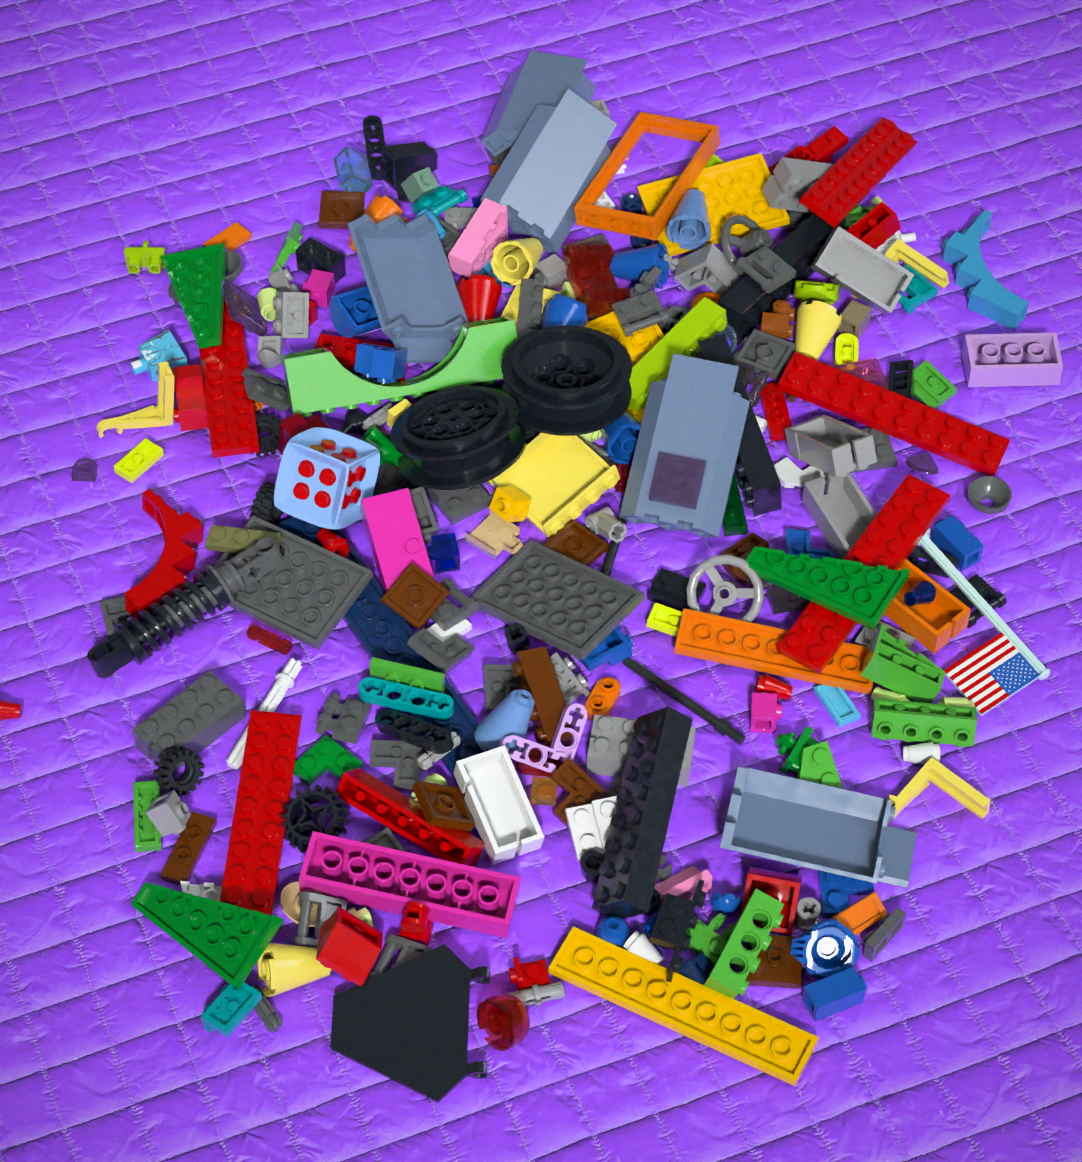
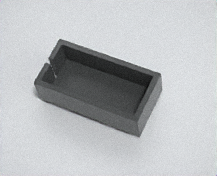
[132,671,246,773]

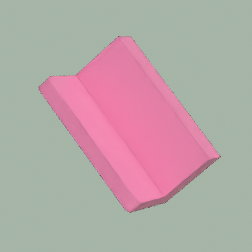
[654,866,713,905]

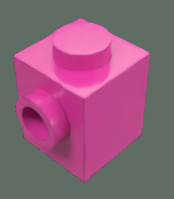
[302,269,335,308]
[750,692,782,733]

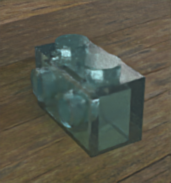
[333,146,373,193]

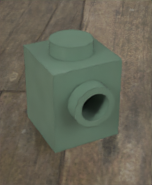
[400,167,439,203]

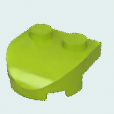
[793,280,841,305]

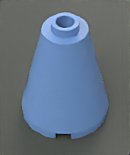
[667,189,711,250]
[474,690,535,760]

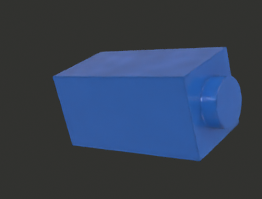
[931,515,984,571]
[802,967,867,1022]

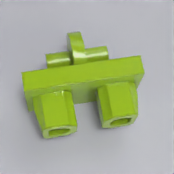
[124,240,165,274]

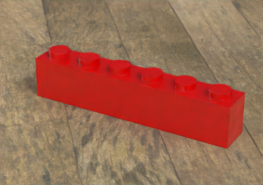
[336,768,485,866]

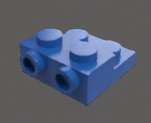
[579,625,633,672]

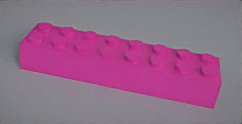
[299,831,521,938]

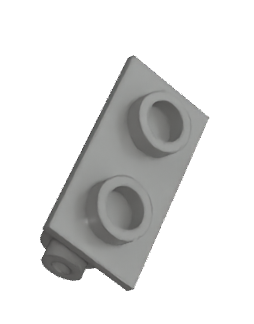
[268,263,300,292]

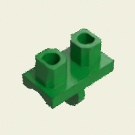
[775,726,819,774]

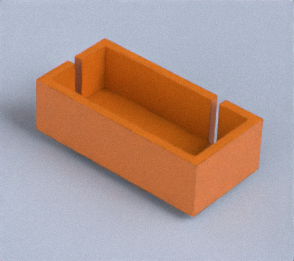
[884,559,971,654]

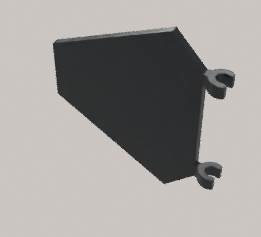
[330,944,491,1103]

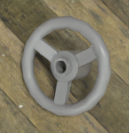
[686,554,764,622]

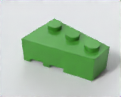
[860,624,945,703]

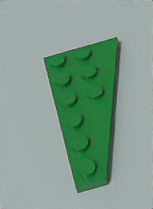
[160,243,227,349]
[745,546,910,630]
[131,882,285,989]

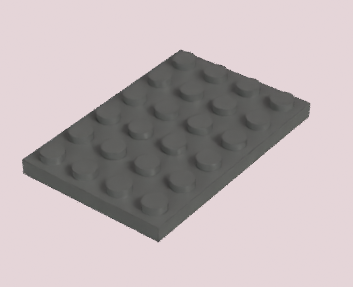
[213,515,373,650]
[470,540,645,661]

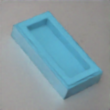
[814,684,861,728]

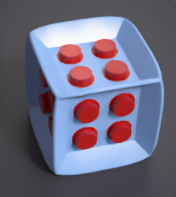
[274,427,380,530]

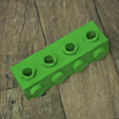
[871,698,977,747]

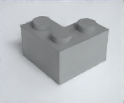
[674,243,740,296]

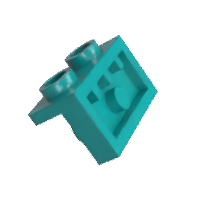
[201,982,262,1038]

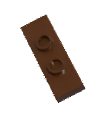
[161,812,217,885]

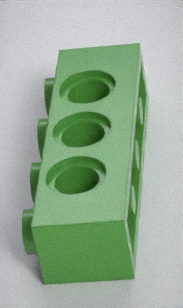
[704,889,784,999]

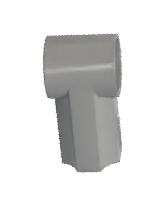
[585,507,627,543]

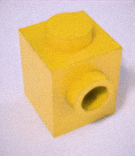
[489,486,532,522]

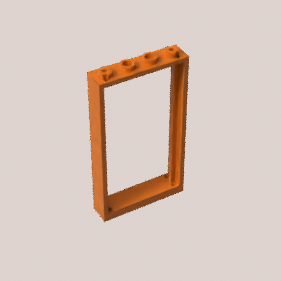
[574,112,721,240]

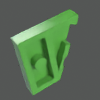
[270,221,303,273]

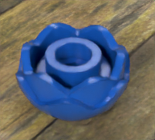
[709,892,743,914]

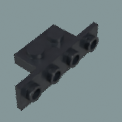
[649,879,707,982]

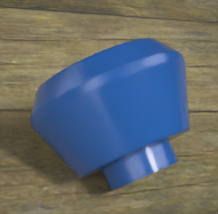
[595,916,631,949]

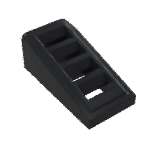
[889,360,914,400]

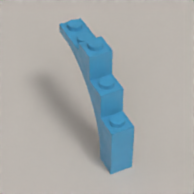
[942,209,1029,331]

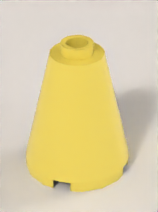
[491,238,543,285]
[795,300,842,360]
[257,943,332,997]

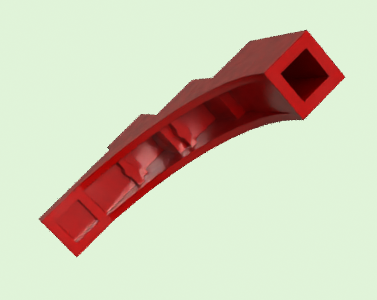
[125,489,203,619]

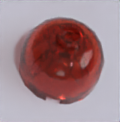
[476,993,530,1051]

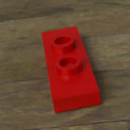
[758,382,792,441]

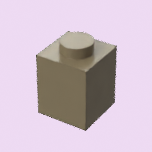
[838,300,872,339]

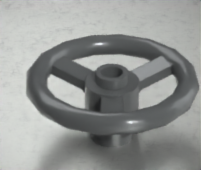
[721,215,772,278]

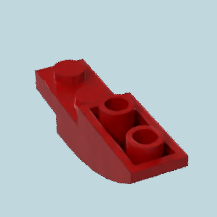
[768,126,849,178]

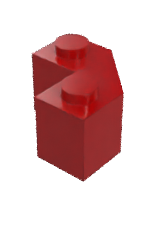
[172,364,209,431]

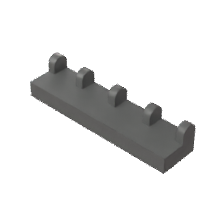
[517,273,544,340]

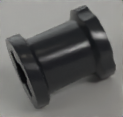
[505,623,530,654]

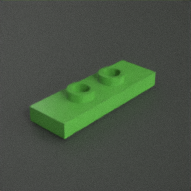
[369,657,445,693]
[133,780,162,853]

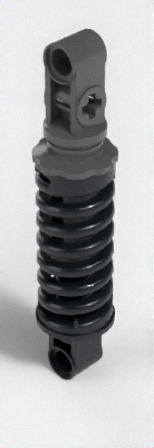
[87,537,283,678]

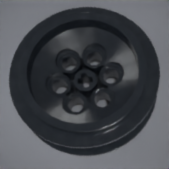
[501,325,632,436]
[390,386,526,490]

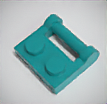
[410,186,468,217]
[893,264,938,314]

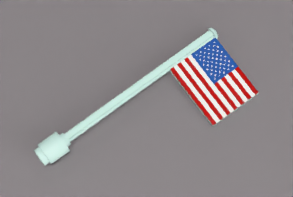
[917,529,1050,716]

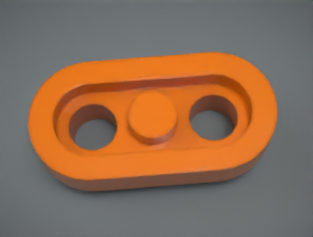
[585,677,621,721]

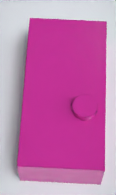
[360,488,434,593]

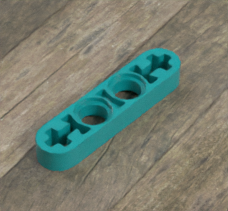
[358,677,454,720]

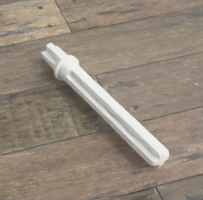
[226,658,302,770]

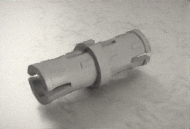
[508,981,565,1010]

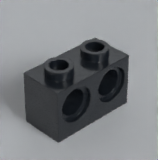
[296,237,346,284]

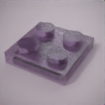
[222,281,268,336]
[649,452,707,510]

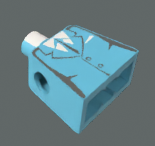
[130,330,188,382]

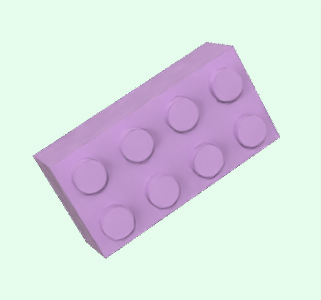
[962,333,1063,387]

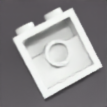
[565,796,617,861]

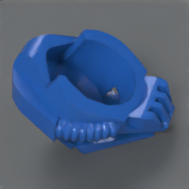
[790,918,860,980]

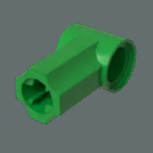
[360,426,403,472]

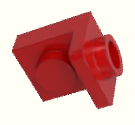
[508,957,550,991]

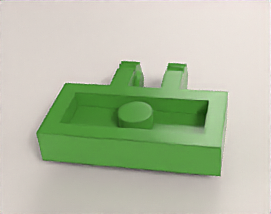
[688,913,736,967]

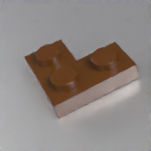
[551,758,607,829]

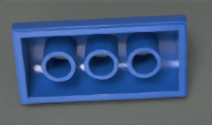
[329,286,381,338]

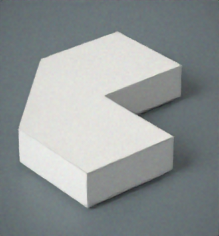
[774,457,829,488]

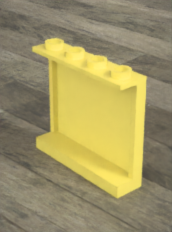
[491,433,620,539]

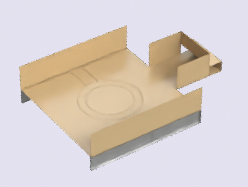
[466,510,524,560]

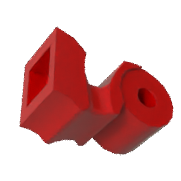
[398,901,434,946]

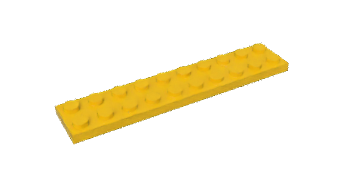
[548,926,819,1086]

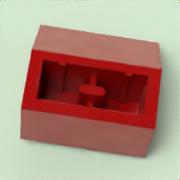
[316,907,383,987]

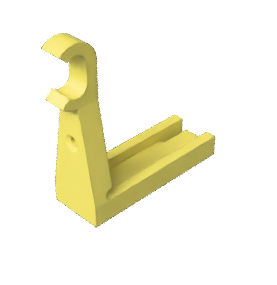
[850,239,949,298]
[96,362,174,438]
[888,758,991,822]

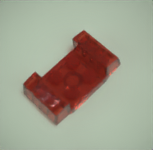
[563,244,631,317]

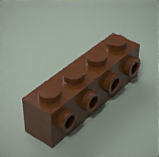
[511,646,575,748]

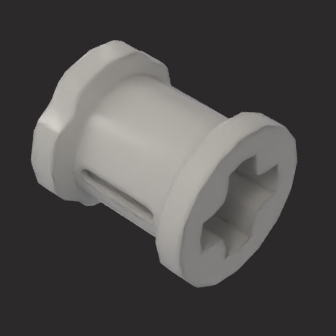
[795,897,821,931]

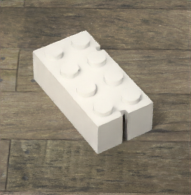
[454,745,544,865]

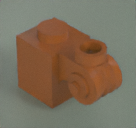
[761,300,795,341]

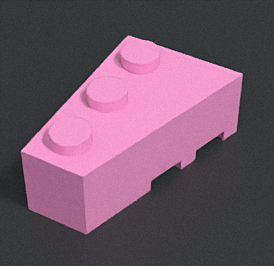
[448,198,508,279]

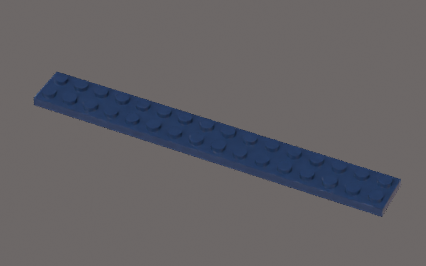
[279,517,489,794]

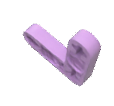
[498,703,588,774]

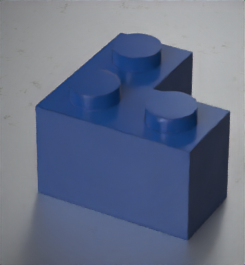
[354,343,408,383]

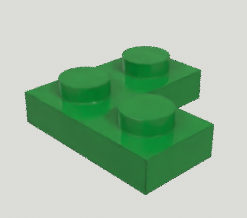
[294,735,363,786]

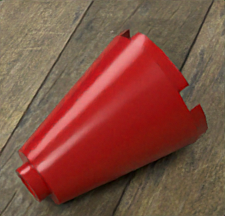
[457,275,502,323]

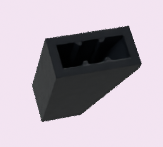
[382,142,438,192]

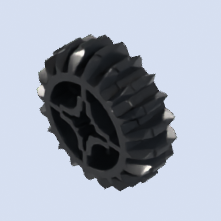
[279,784,350,853]

